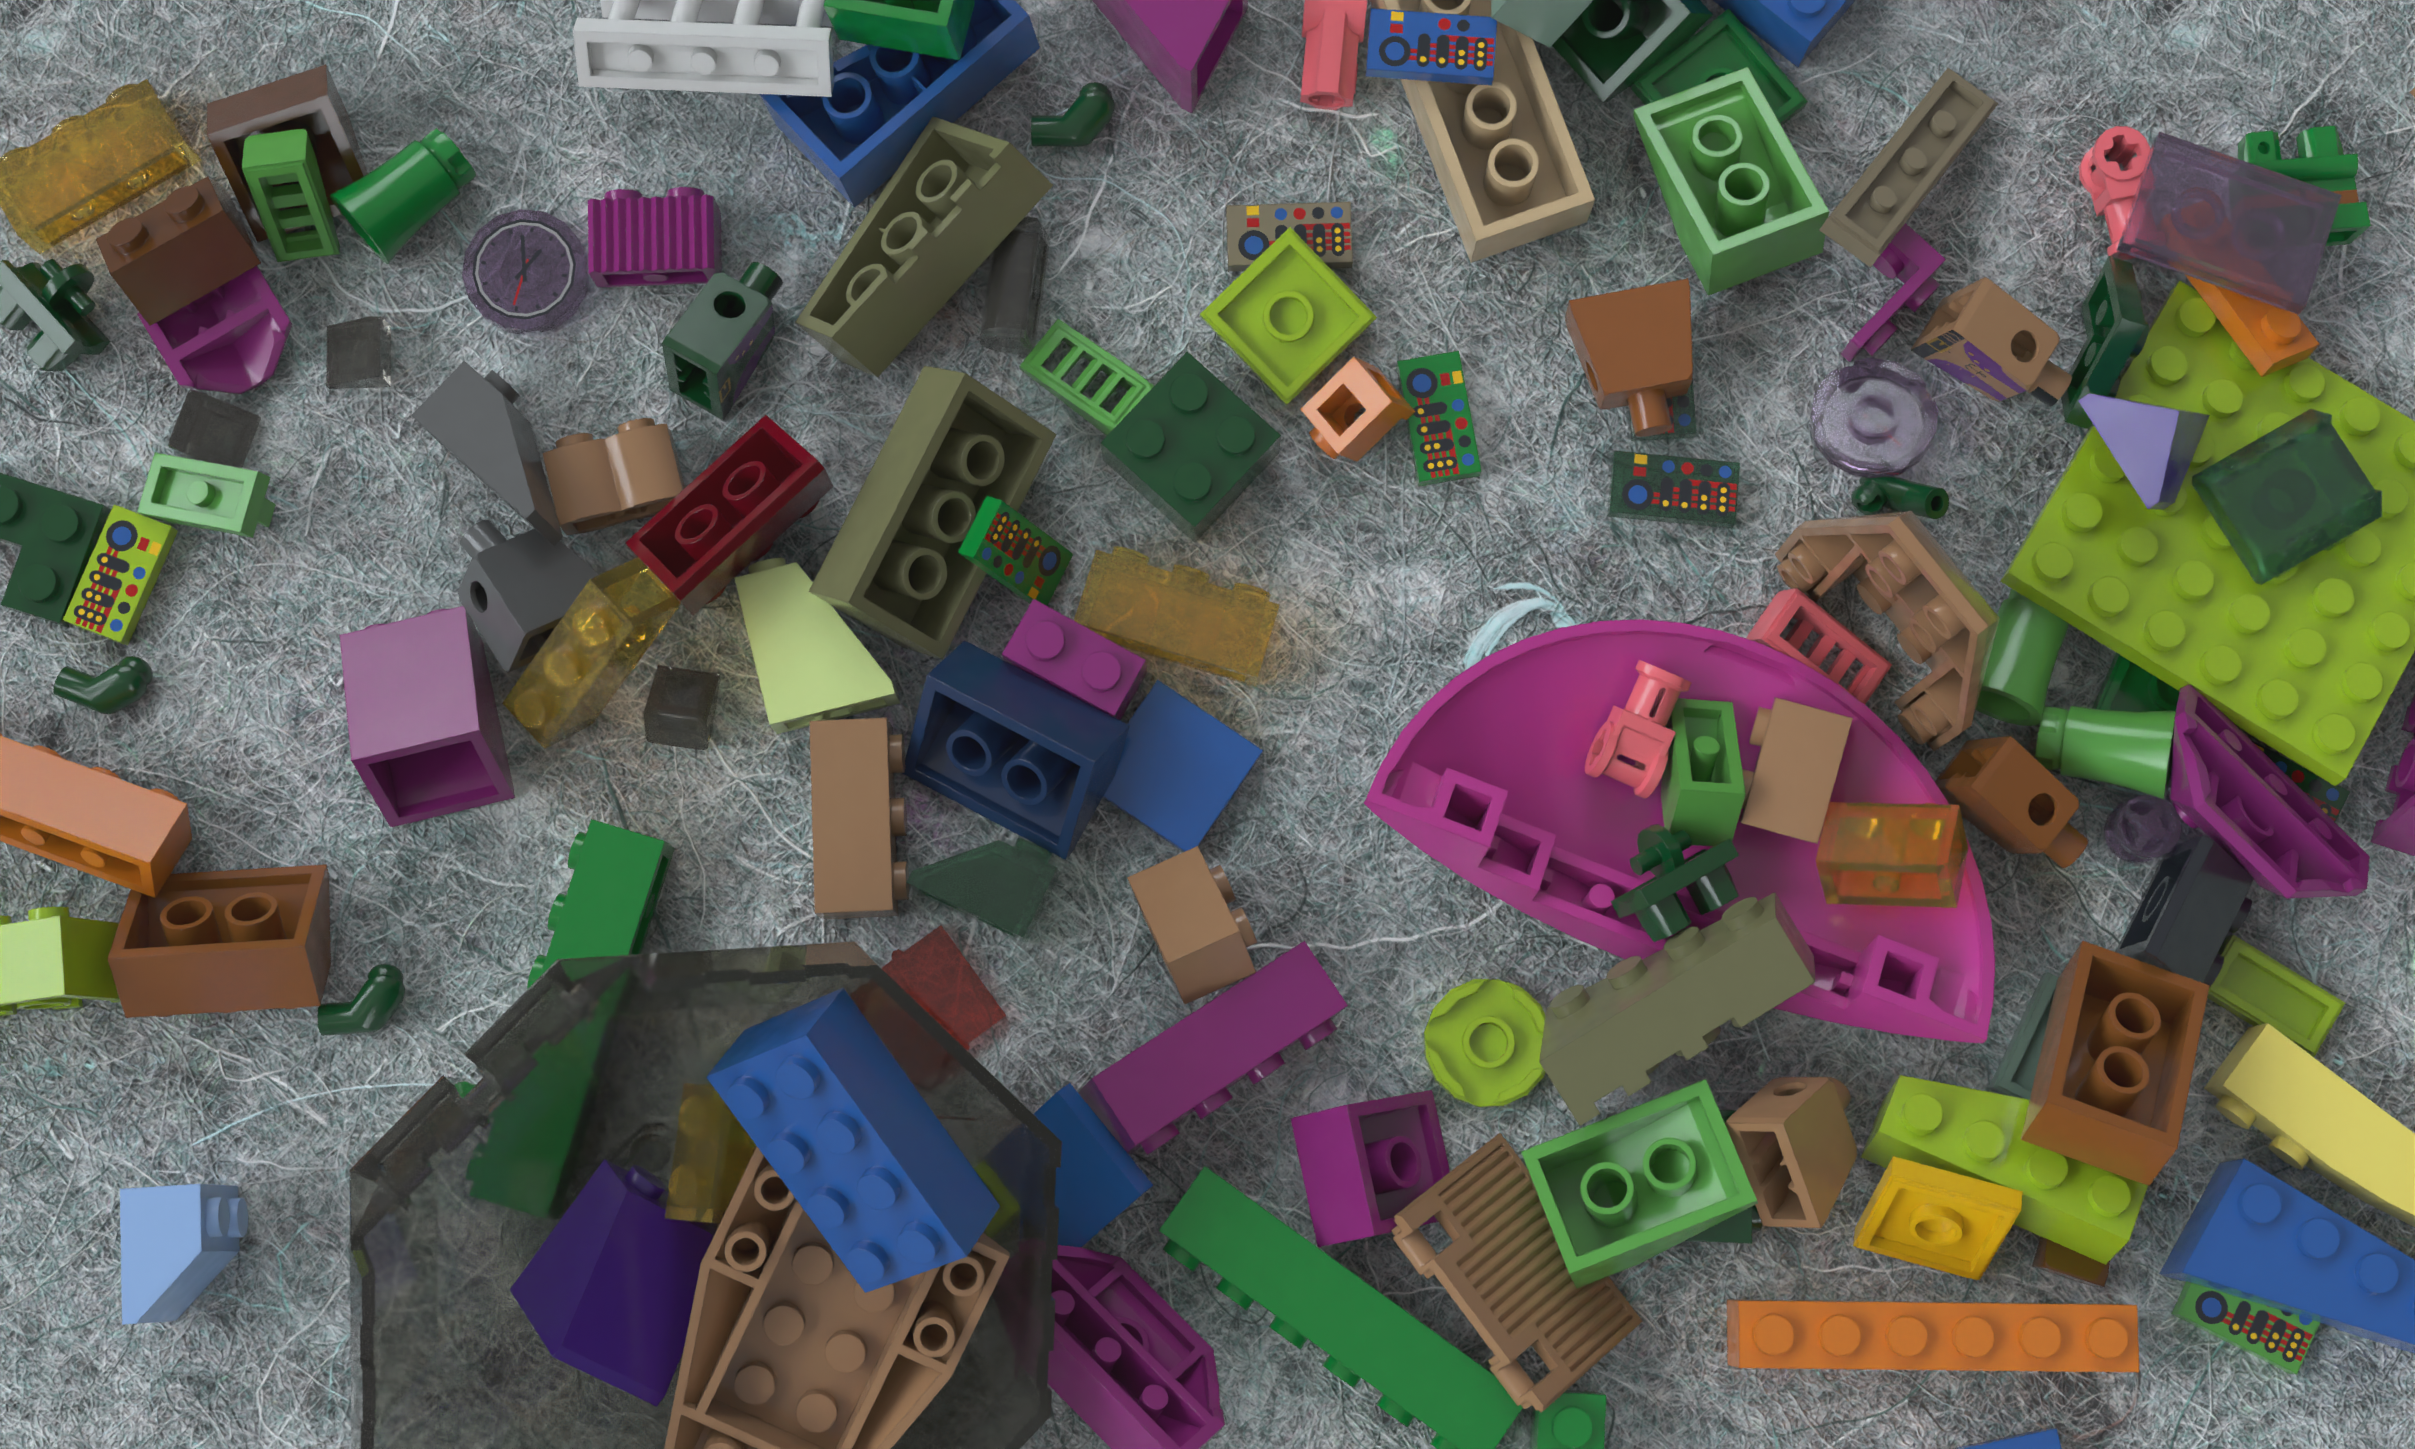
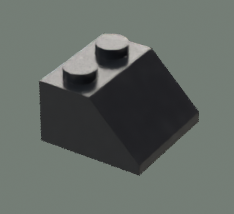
[2115,835,2254,988]

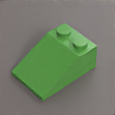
[1633,67,1829,296]
[1521,1079,1758,1288]

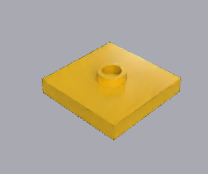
[1853,1156,2023,1281]

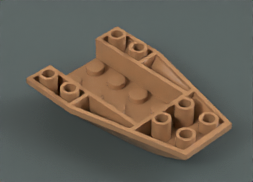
[1775,511,2000,751]
[664,1147,1010,1449]

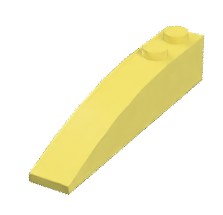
[2204,1023,2415,1227]

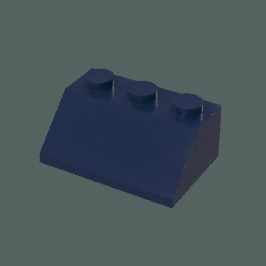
[902,640,1130,860]

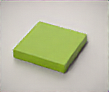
[1200,227,1377,406]

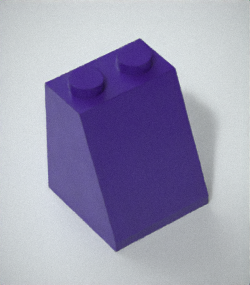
[510,1159,717,1406]

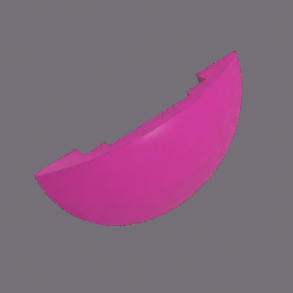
[1363,619,1995,1043]

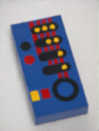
[1366,8,1497,86]

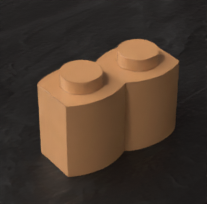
[543,418,685,535]

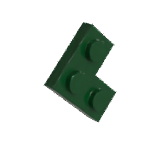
[2061,256,2149,430]
[0,473,111,628]

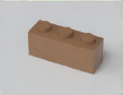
[810,718,909,920]

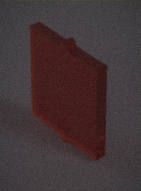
[855,925,1007,1079]

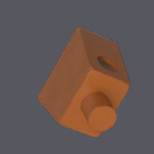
[1565,278,1693,437]
[1934,736,2089,868]

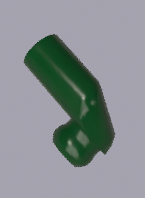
[1031,82,1115,147]
[1851,471,1949,519]
[53,656,153,714]
[317,964,405,1036]

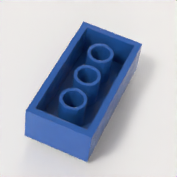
[706,987,1000,1293]

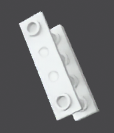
[573,0,834,97]

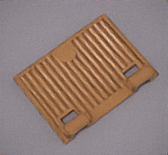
[1391,1133,1643,1413]

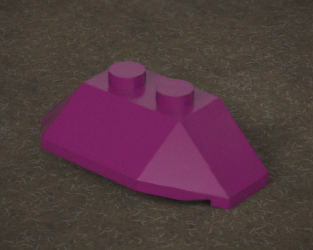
[2170,684,2370,899]
[994,1237,1225,1449]

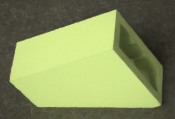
[734,558,900,734]

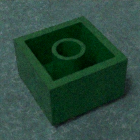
[1101,352,1281,543]

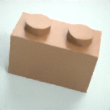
[1740,697,1853,844]
[1127,846,1257,1005]

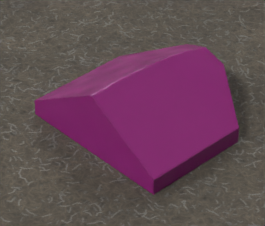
[137,265,292,394]

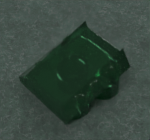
[2192,409,2382,585]

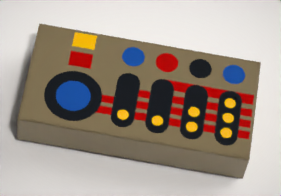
[1226,202,1353,272]

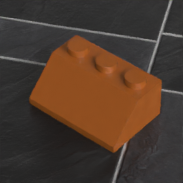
[107,864,331,1018]

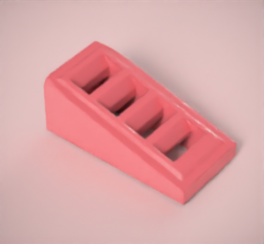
[1746,588,1892,705]

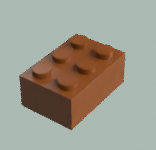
[2021,941,2210,1186]

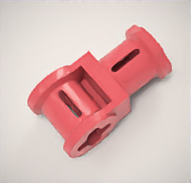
[2079,126,2165,260]
[1585,660,1692,799]

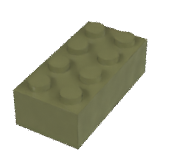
[809,366,1057,660]

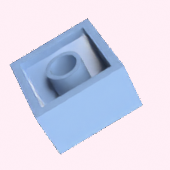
[120,1184,248,1325]

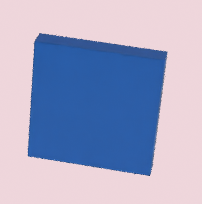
[1103,680,1263,852]
[986,1083,1153,1248]

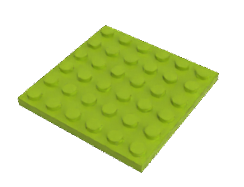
[2000,281,2415,786]

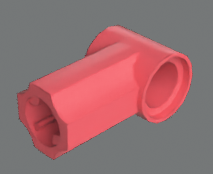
[1300,0,1367,110]

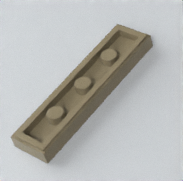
[1820,68,1998,268]

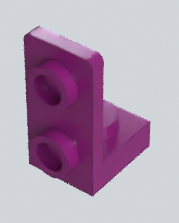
[1841,223,1946,362]

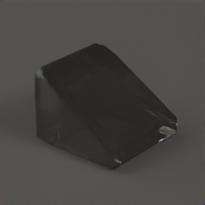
[326,316,391,389]
[168,389,261,468]
[644,665,721,750]

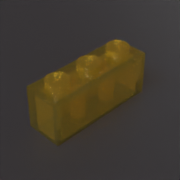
[0,79,201,254]
[1074,546,1280,687]
[502,557,681,749]

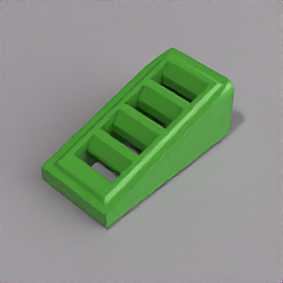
[242,129,340,262]
[1019,319,1154,436]

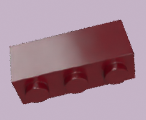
[625,415,834,615]

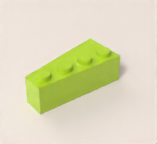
[0,907,121,1016]
[1861,1075,2148,1265]

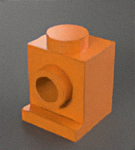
[1300,356,1415,462]

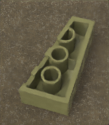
[795,117,1053,378]
[1539,892,1815,1126]

